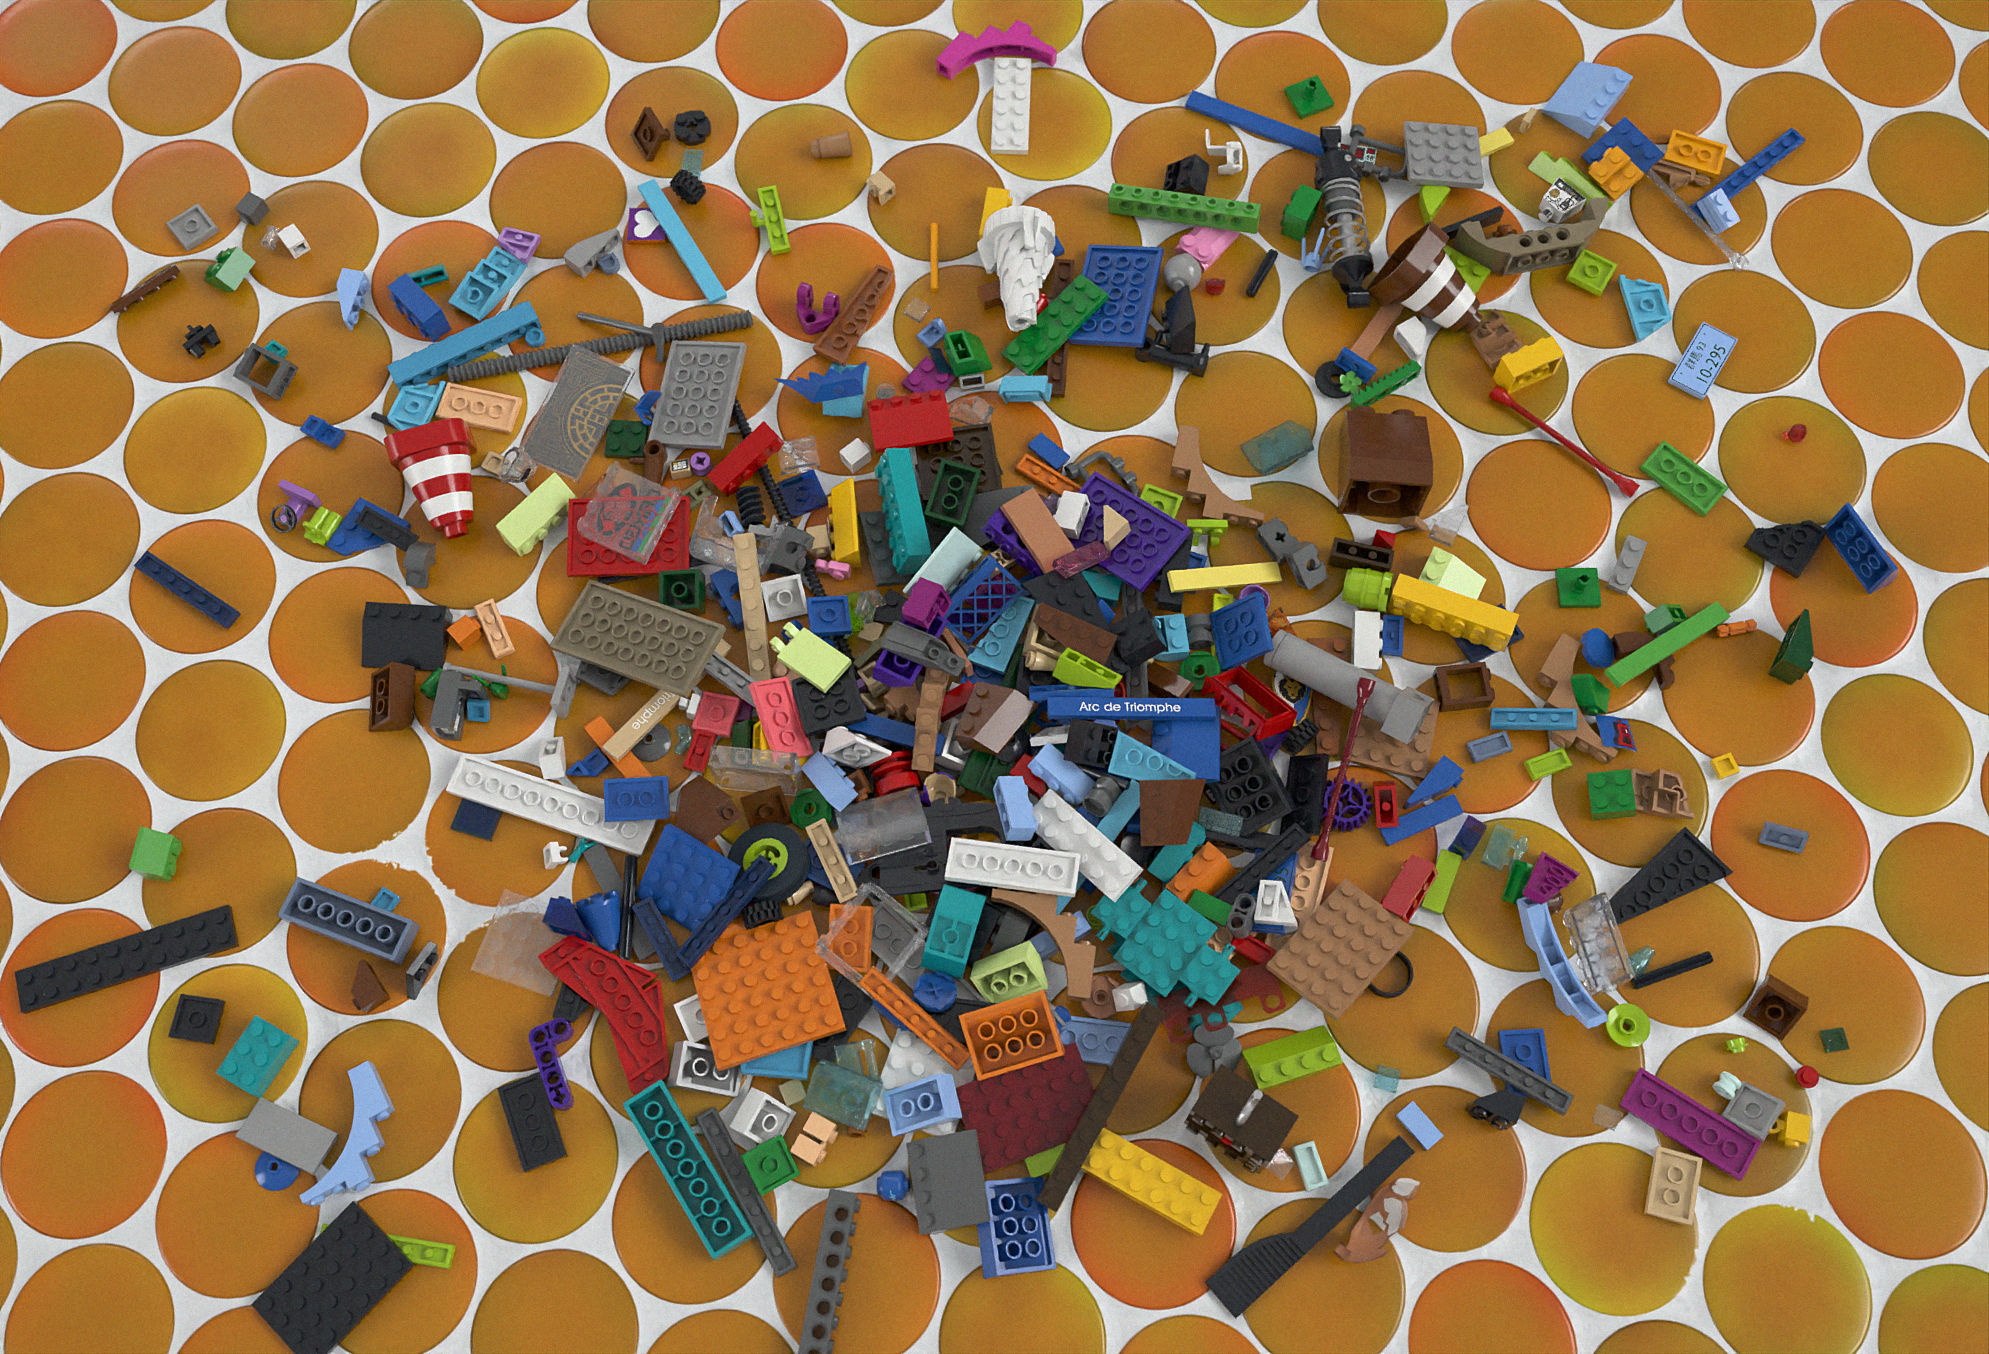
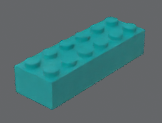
[874,448,932,574]

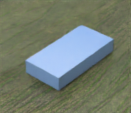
[1396,1101,1443,1151]

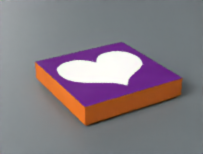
[627,208,666,244]

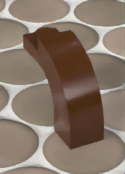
[1611,632,1675,691]

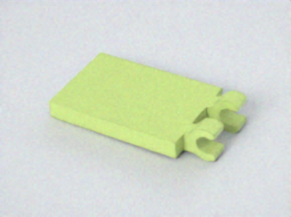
[770,622,852,693]

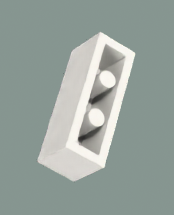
[1351,610,1383,676]

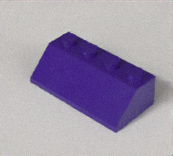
[872,614,949,687]

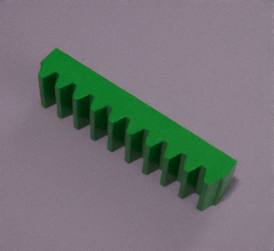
[1350,359,1422,409]

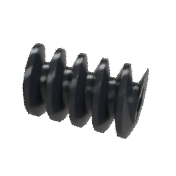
[735,485,766,530]

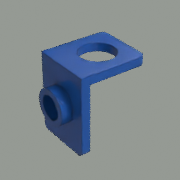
[633,390,662,426]

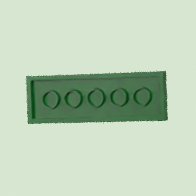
[1001,274,1109,376]

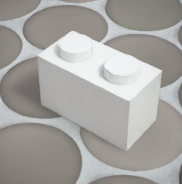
[1053,490,1090,539]

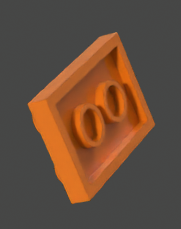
[827,903,874,972]

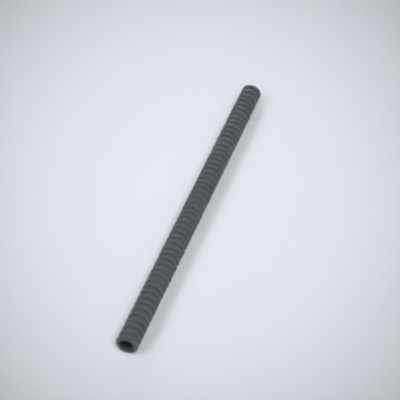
[447,310,753,383]

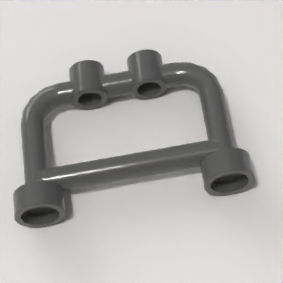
[1348,124,1407,182]
[1064,451,1139,497]

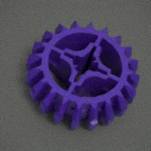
[1322,776,1373,833]

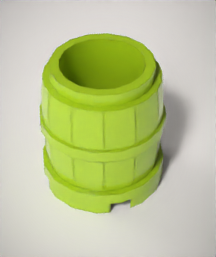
[1342,568,1394,612]

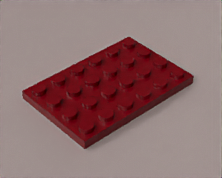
[955,1042,1108,1175]

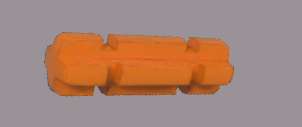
[1716,619,1757,638]

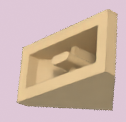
[1104,505,1131,551]

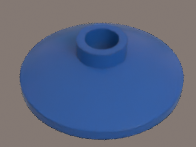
[255,1152,300,1191]

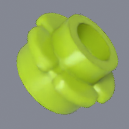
[1726,1037,1748,1054]

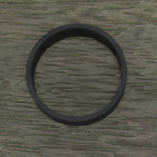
[1368,951,1413,998]

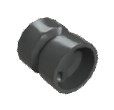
[1185,613,1213,650]
[1082,776,1121,817]

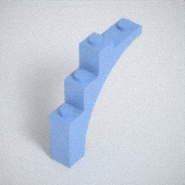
[1516,896,1608,1029]
[300,1061,395,1207]

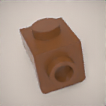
[847,769,873,804]

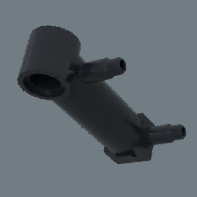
[1135,330,1210,378]

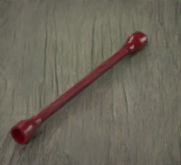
[1310,677,1376,862]

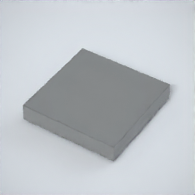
[166,203,220,251]
[1721,1081,1785,1141]

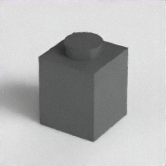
[235,191,270,226]

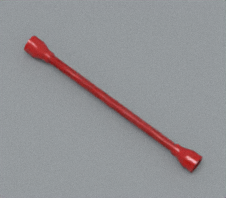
[1488,384,1640,498]

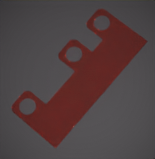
[1155,961,1286,1043]

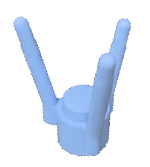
[1300,228,1334,272]

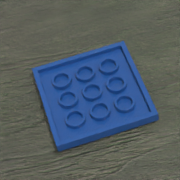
[635,823,741,932]

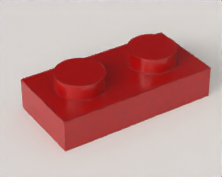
[683,729,717,774]

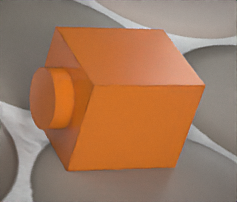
[446,614,483,651]

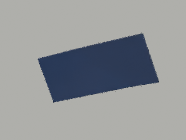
[928,347,953,373]

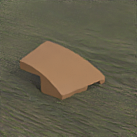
[1470,308,1525,370]
[1631,768,1695,819]

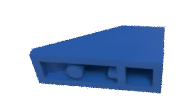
[1403,755,1464,810]

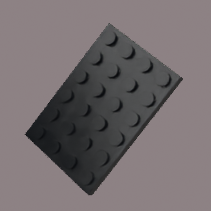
[251,1201,415,1354]

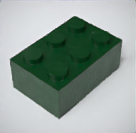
[924,458,981,532]

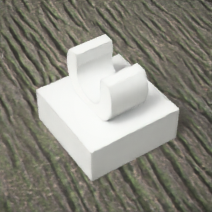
[678,693,701,720]
[543,842,568,869]

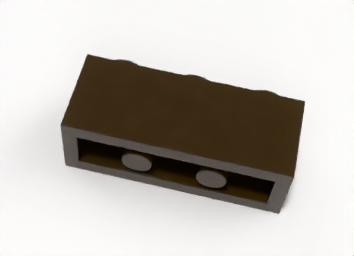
[1327,537,1395,573]

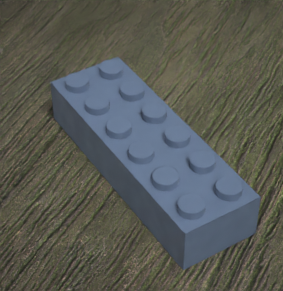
[277,876,420,966]

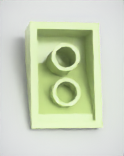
[1418,546,1486,600]

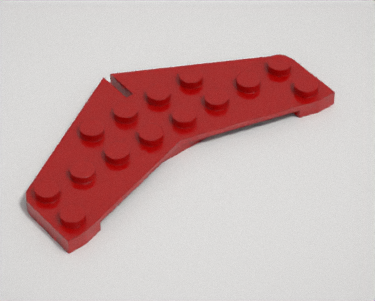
[537,936,669,1096]

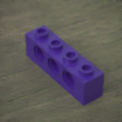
[980,506,1044,578]

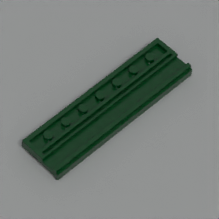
[956,643,1040,803]

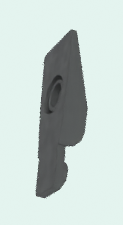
[880,621,966,678]

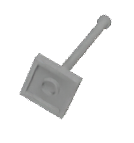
[443,662,578,719]

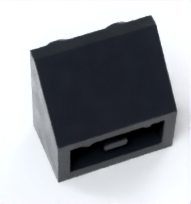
[1163,154,1210,196]
[1063,718,1119,769]
[1465,1089,1526,1131]

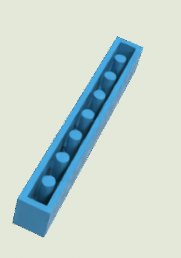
[387,300,542,391]

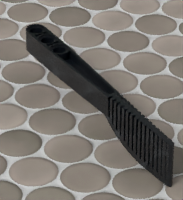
[1204,1135,1415,1319]

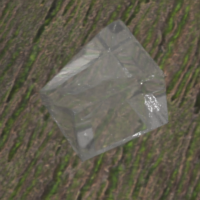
[1266,1148,1296,1180]

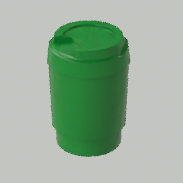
[420,667,443,700]

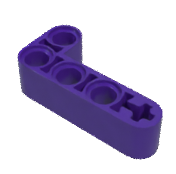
[528,1018,574,1111]

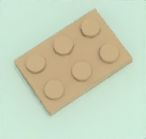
[1644,1146,1703,1226]

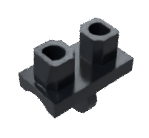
[183,324,221,359]

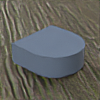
[597,252,620,275]

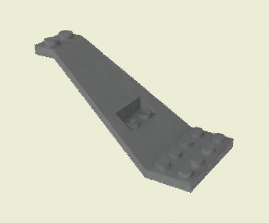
[857,485,1036,587]

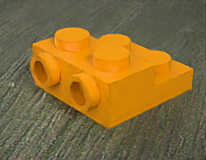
[1588,146,1644,202]

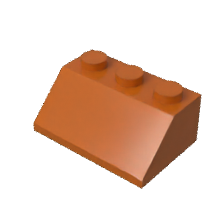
[1165,841,1237,904]

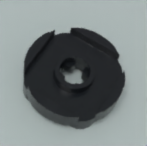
[674,110,711,146]

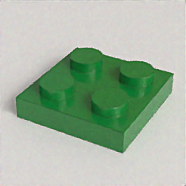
[740,1133,800,1197]

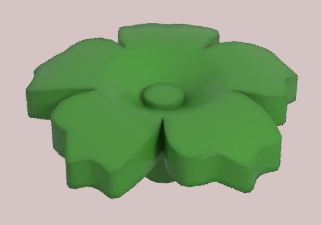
[1339,371,1362,395]

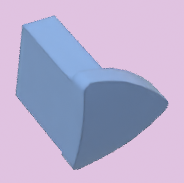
[917,318,947,348]

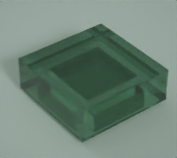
[1819,1027,1850,1054]

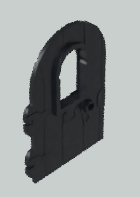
[877,797,1024,897]

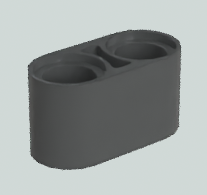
[1227,893,1256,939]

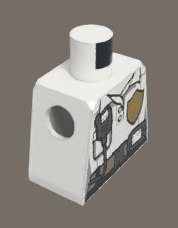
[1539,177,1586,224]

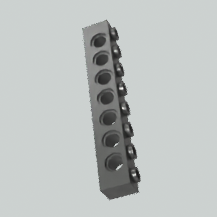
[798,1188,861,1354]

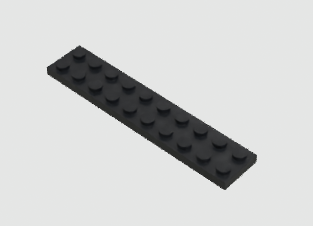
[15,905,239,1014]

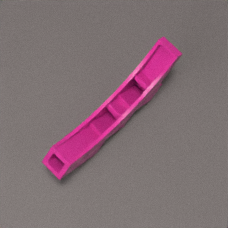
[936,19,1057,80]

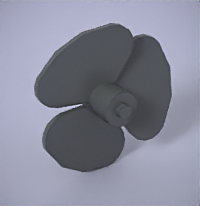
[1186,1022,1241,1078]

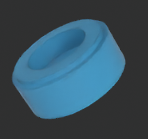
[525,328,546,348]

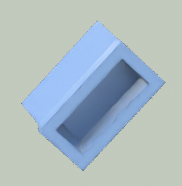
[718,511,745,538]

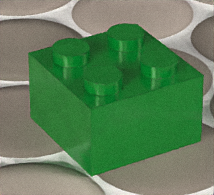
[1280,184,1322,242]
[1587,769,1636,821]

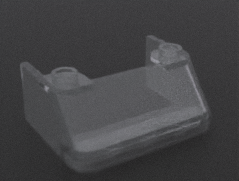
[689,495,788,578]

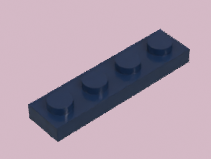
[631,896,692,983]

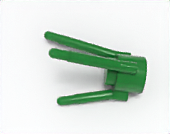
[472,664,509,700]

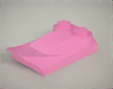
[1174,226,1239,273]

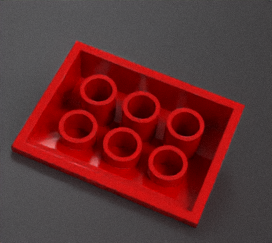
[866,389,954,453]

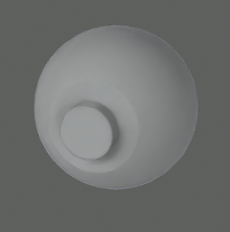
[1163,253,1202,292]

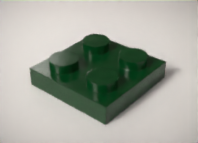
[604,419,649,459]

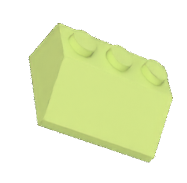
[970,940,1049,1003]

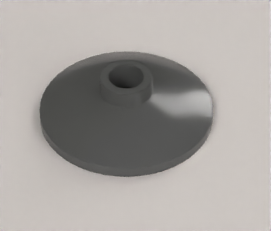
[631,723,671,762]

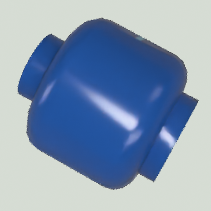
[876,1170,911,1201]

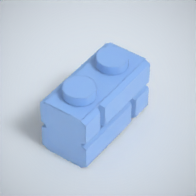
[1696,188,1740,235]

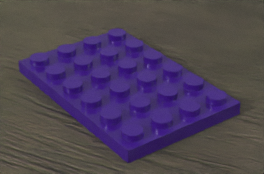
[1067,471,1191,593]

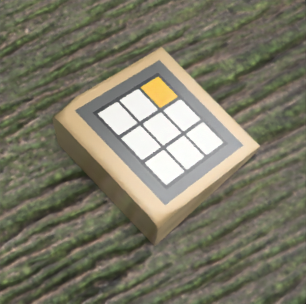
[670,458,692,480]

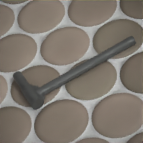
[577,312,665,362]

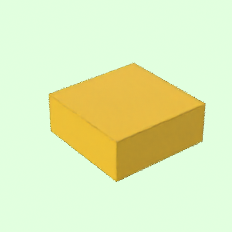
[1710,752,1740,780]

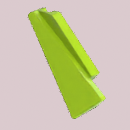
[1528,151,1614,213]

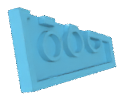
[967,595,1036,675]
[1108,731,1197,780]

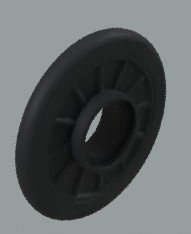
[1315,360,1351,399]

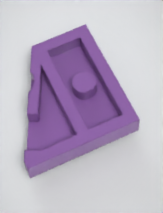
[497,227,541,265]

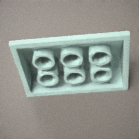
[903,526,984,597]

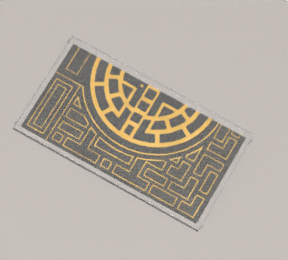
[516,344,636,483]

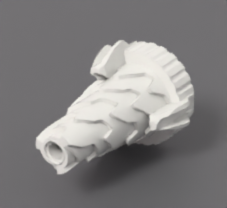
[977,205,1055,332]

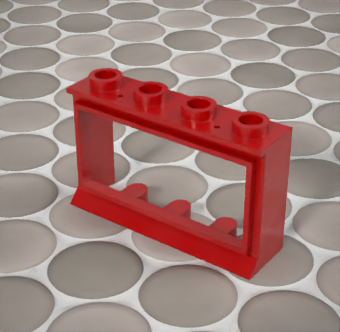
[1201,665,1298,741]

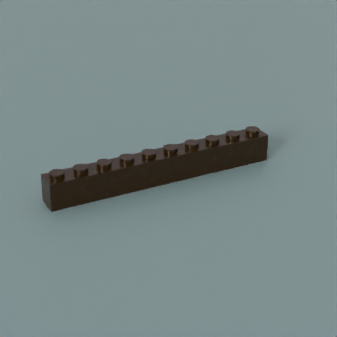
[1035,1001,1166,1212]

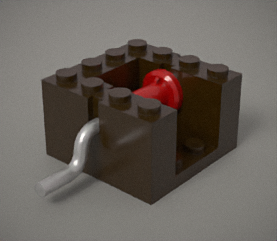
[1184,1064,1299,1174]

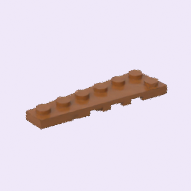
[813,264,894,367]
[1306,637,1348,757]

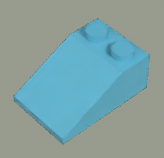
[823,363,869,418]

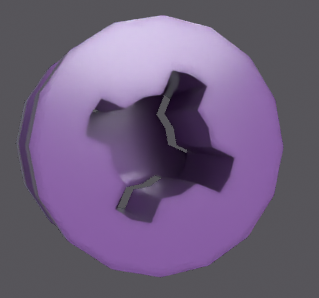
[690,452,712,477]

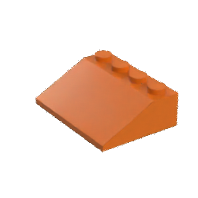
[959,990,1065,1081]

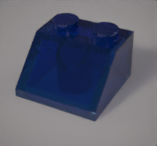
[542,896,593,943]

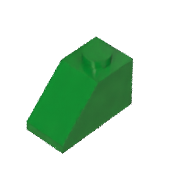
[1643,604,1688,634]
[1570,674,1610,716]

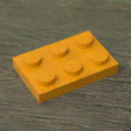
[1663,129,1728,179]

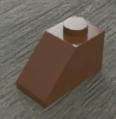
[351,959,391,1013]

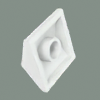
[761,574,807,622]

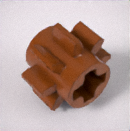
[1493,224,1517,238]

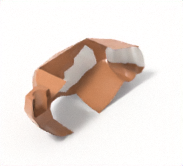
[1334,1178,1420,1263]

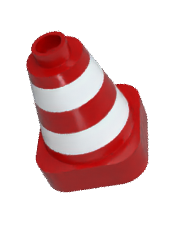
[383,418,477,540]

